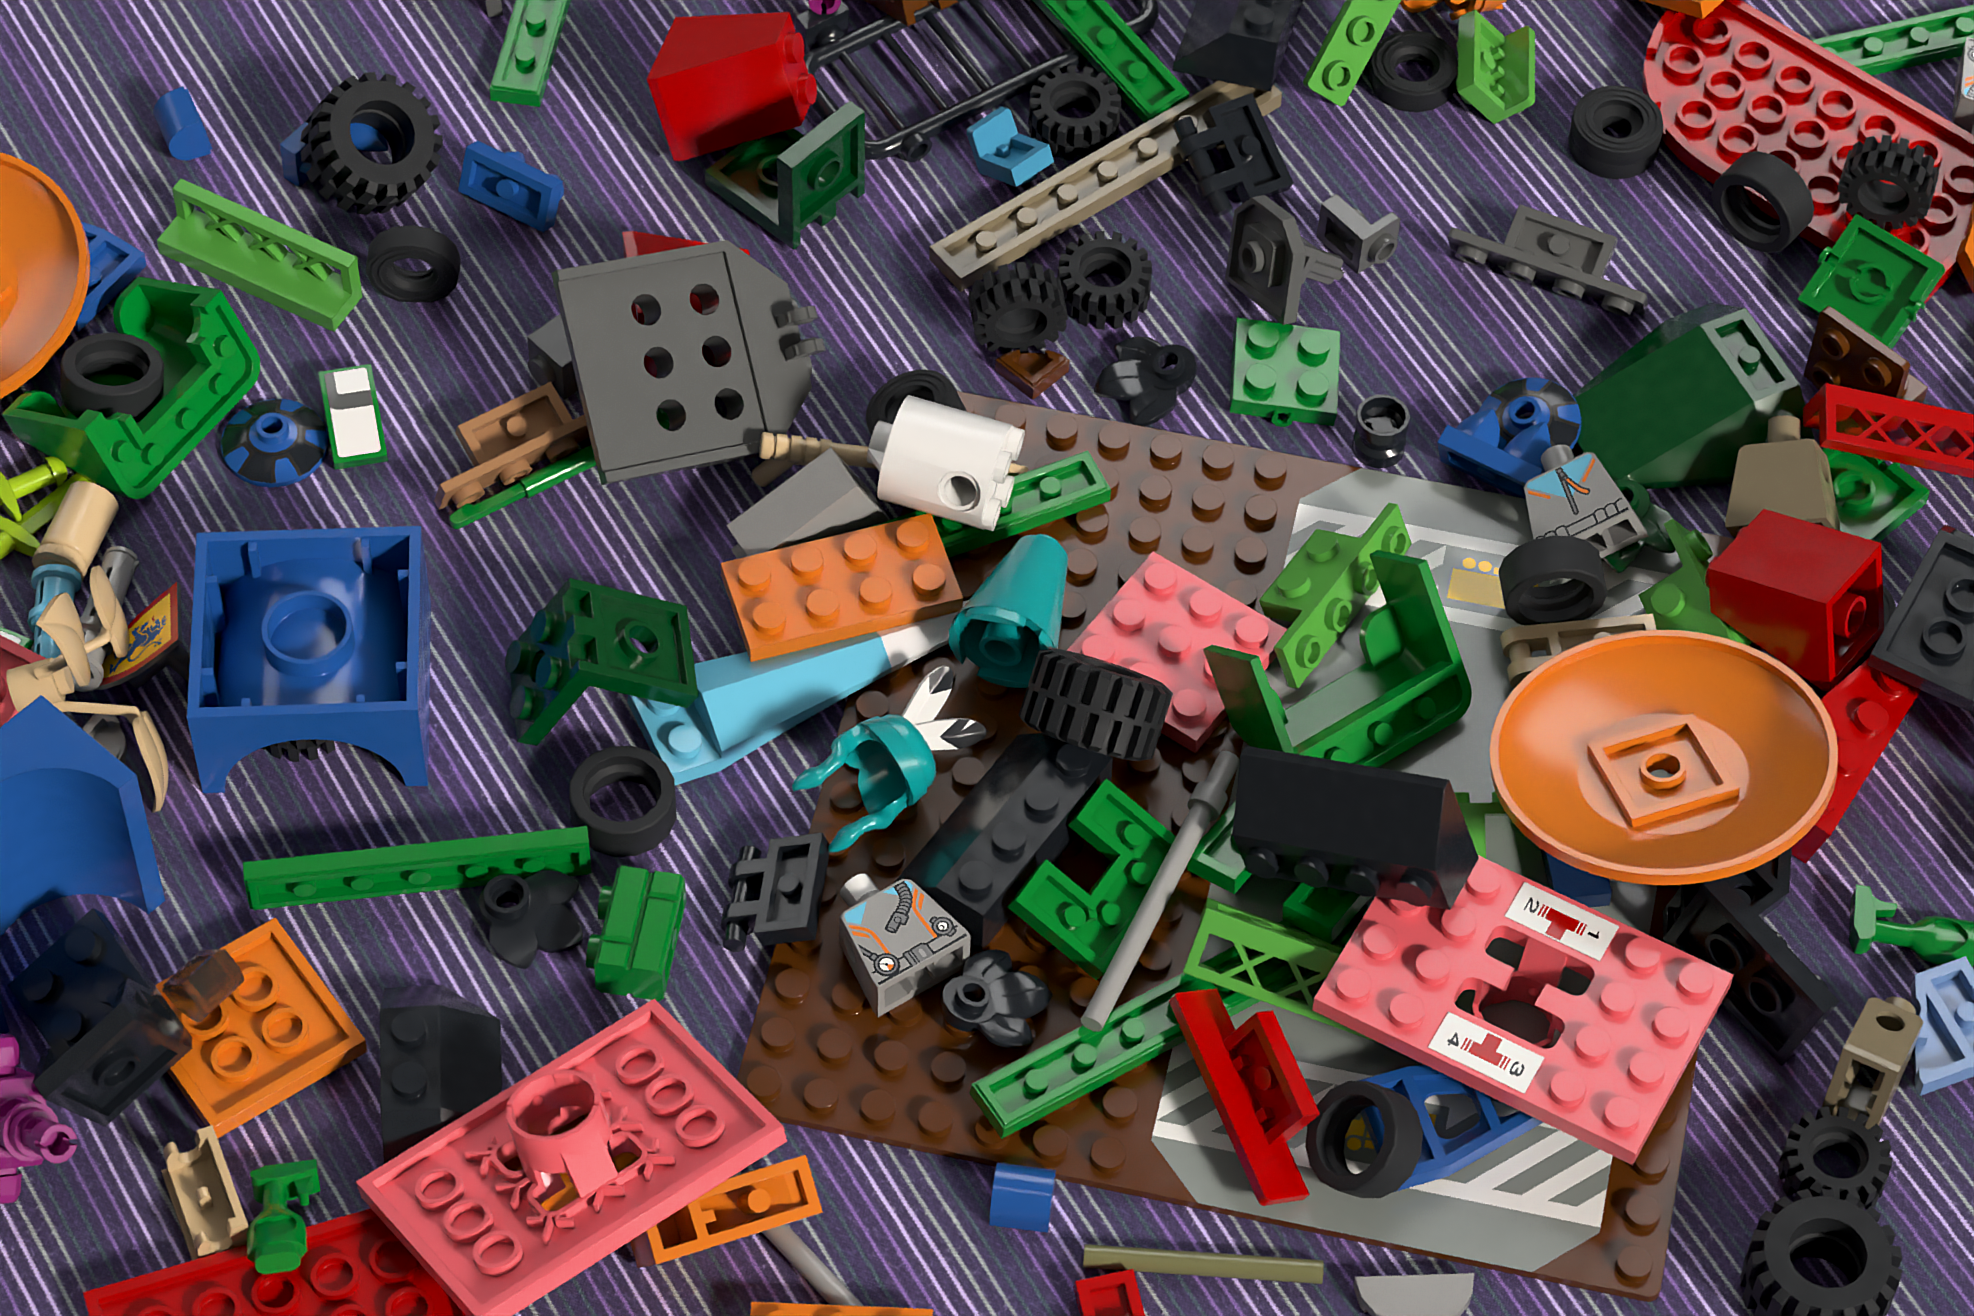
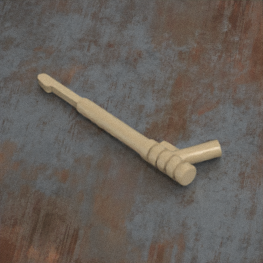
[752,432,1028,487]

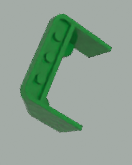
[1203,550,1472,768]

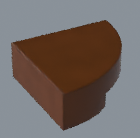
[995,350,1070,400]

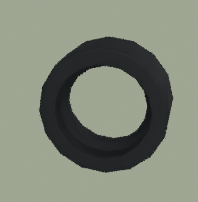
[1711,151,1814,253]
[60,333,164,423]
[1498,536,1608,626]
[569,746,676,857]
[1305,1081,1423,1198]

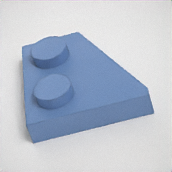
[1911,956,1974,1096]

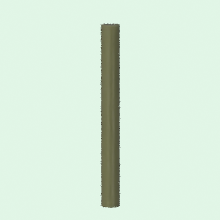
[1083,1244,1324,1284]

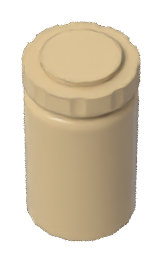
[32,481,119,583]

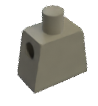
[1725,416,1841,539]
[1822,996,1924,1130]

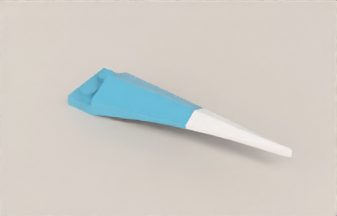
[627,600,969,785]

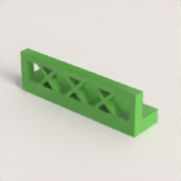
[157,179,362,332]
[1183,898,1381,1044]

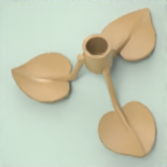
[6,565,169,813]

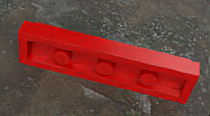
[1803,383,1974,479]

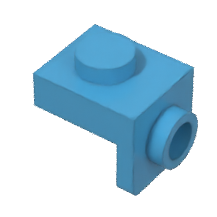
[966,107,1054,187]

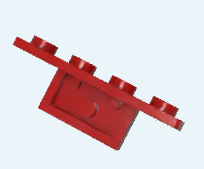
[1169,988,1320,1206]

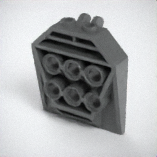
[551,240,826,485]

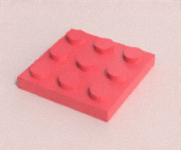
[1067,551,1288,753]

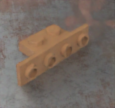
[434,382,590,510]

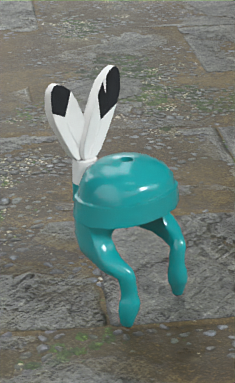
[792,666,987,852]

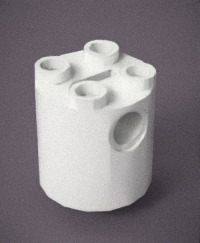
[867,395,1025,531]

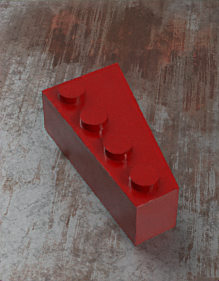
[1792,658,1921,864]

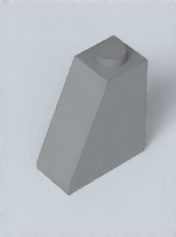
[726,447,891,559]

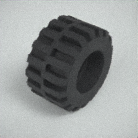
[300,72,443,215]
[1018,648,1173,761]
[1740,1189,1902,1316]

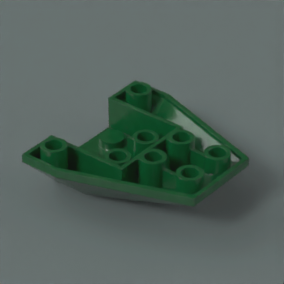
[1572,303,1814,490]

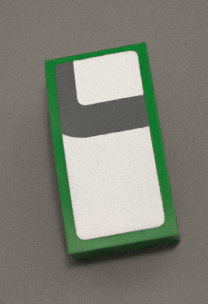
[318,364,388,470]

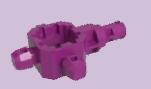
[0,1034,77,1204]

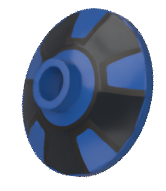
[1478,377,1582,450]
[221,399,329,487]

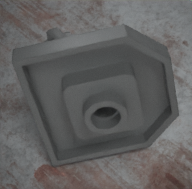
[1225,195,1344,325]

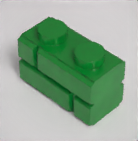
[586,866,686,1001]

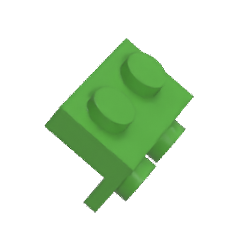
[1456,9,1535,124]

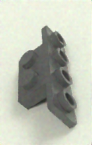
[1447,204,1648,317]

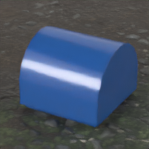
[153,86,212,161]
[989,1163,1056,1233]

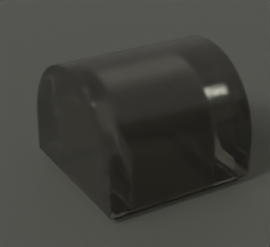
[161,949,244,1022]

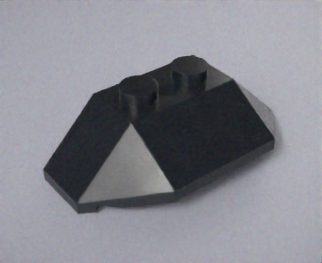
[380,985,502,1164]

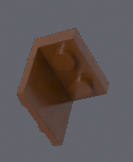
[1803,306,1928,403]

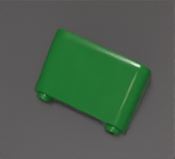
[2,276,260,499]

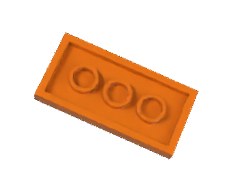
[721,514,963,662]

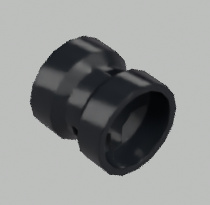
[1352,394,1410,468]

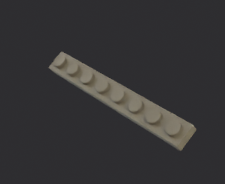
[929,81,1282,292]

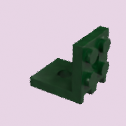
[705,100,865,250]
[505,578,698,746]

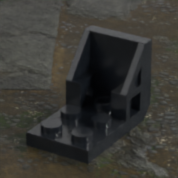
[1868,524,1974,713]
[1662,847,1840,1066]
[8,908,192,1127]

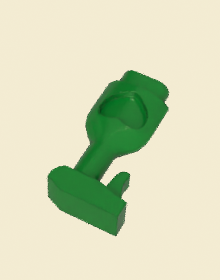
[1849,884,1974,968]
[247,1159,320,1274]

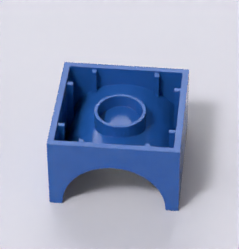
[187,526,431,793]
[0,695,165,1034]

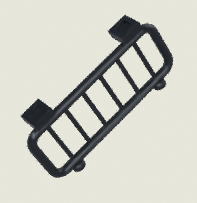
[795,0,1159,162]

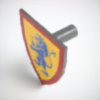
[94,582,190,690]

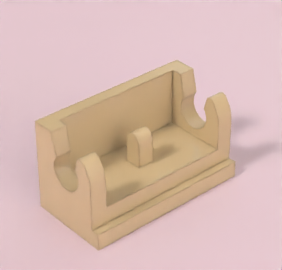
[161,1125,249,1260]

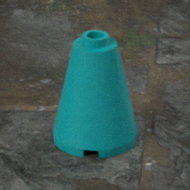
[948,534,1068,688]

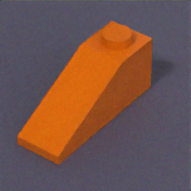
[630,1155,823,1268]

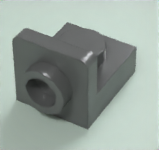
[1316,194,1401,274]

